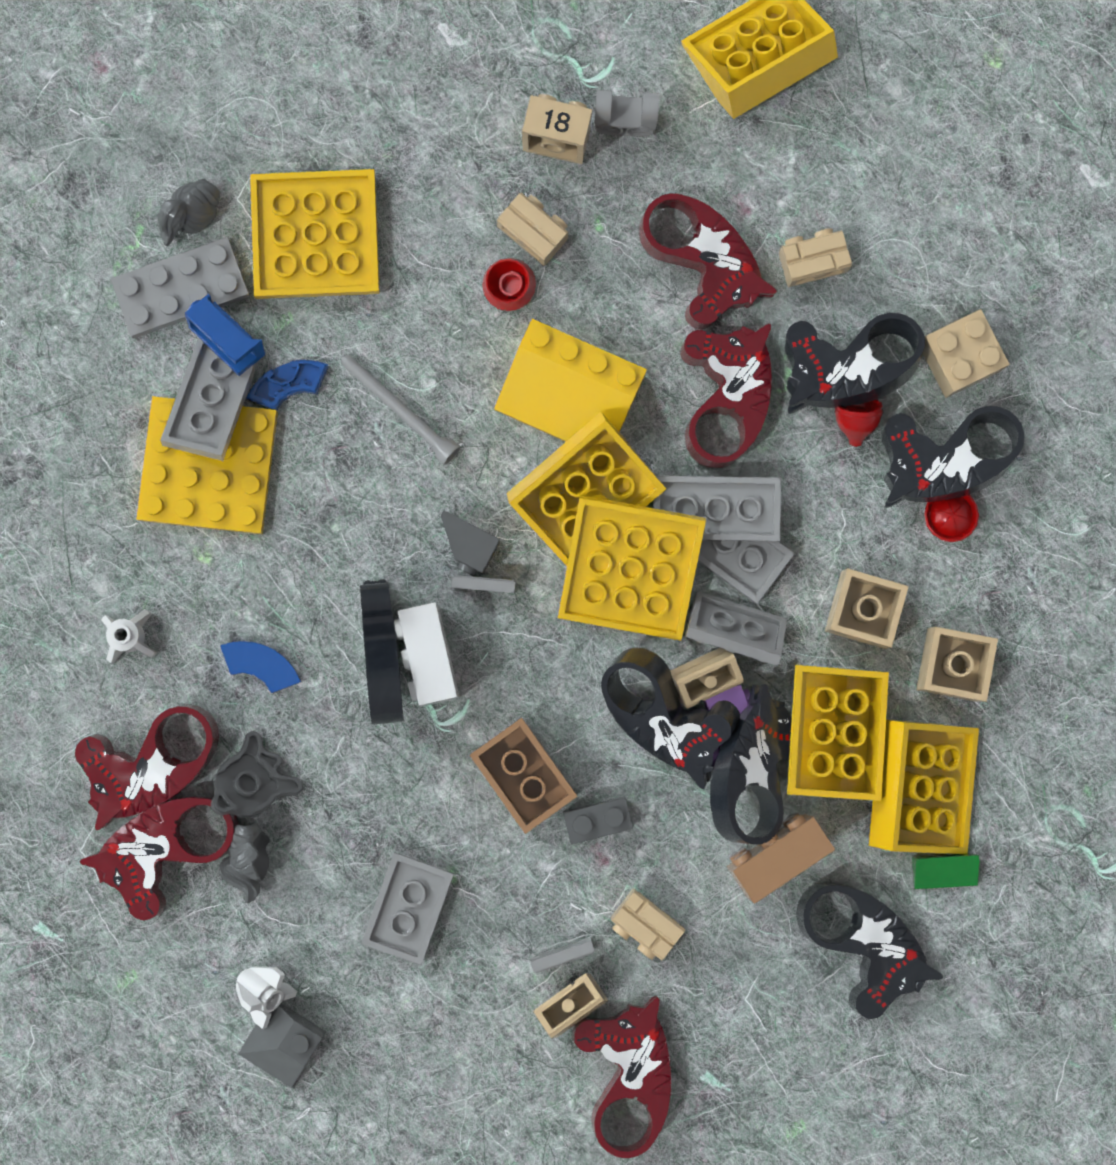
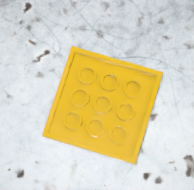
[250,169,380,299]
[136,396,278,535]
[558,495,706,641]

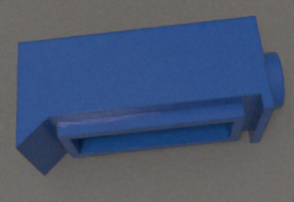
[185,294,265,376]

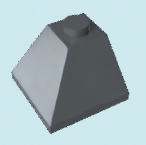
[238,1003,326,1088]

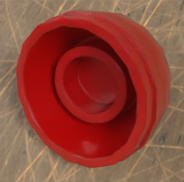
[834,399,883,447]

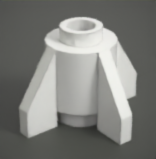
[101,609,157,664]
[236,966,297,1029]

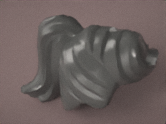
[157,179,221,246]
[219,823,270,903]

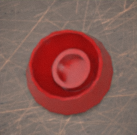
[482,258,536,311]
[924,495,979,542]

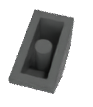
[441,510,500,576]

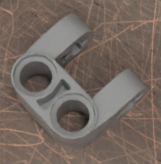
[594,90,659,137]

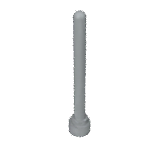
[341,355,461,465]

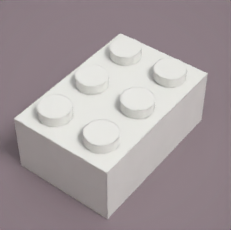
[394,602,460,706]

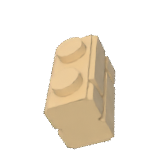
[497,193,568,266]
[779,228,852,288]
[670,648,744,709]
[610,888,685,960]
[533,973,609,1038]

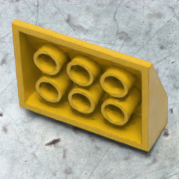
[681,0,838,119]
[494,319,647,442]
[506,412,666,566]
[787,665,889,801]
[868,719,979,854]

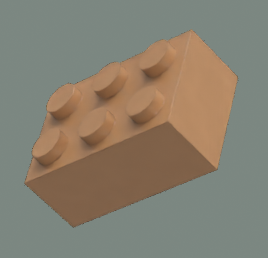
[469,718,578,834]
[726,813,835,904]

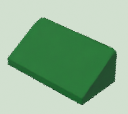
[912,854,980,889]

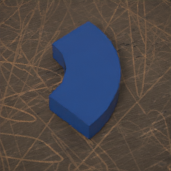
[246,360,329,410]
[220,641,302,693]

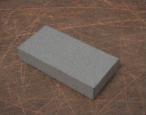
[451,575,516,593]
[530,937,595,973]

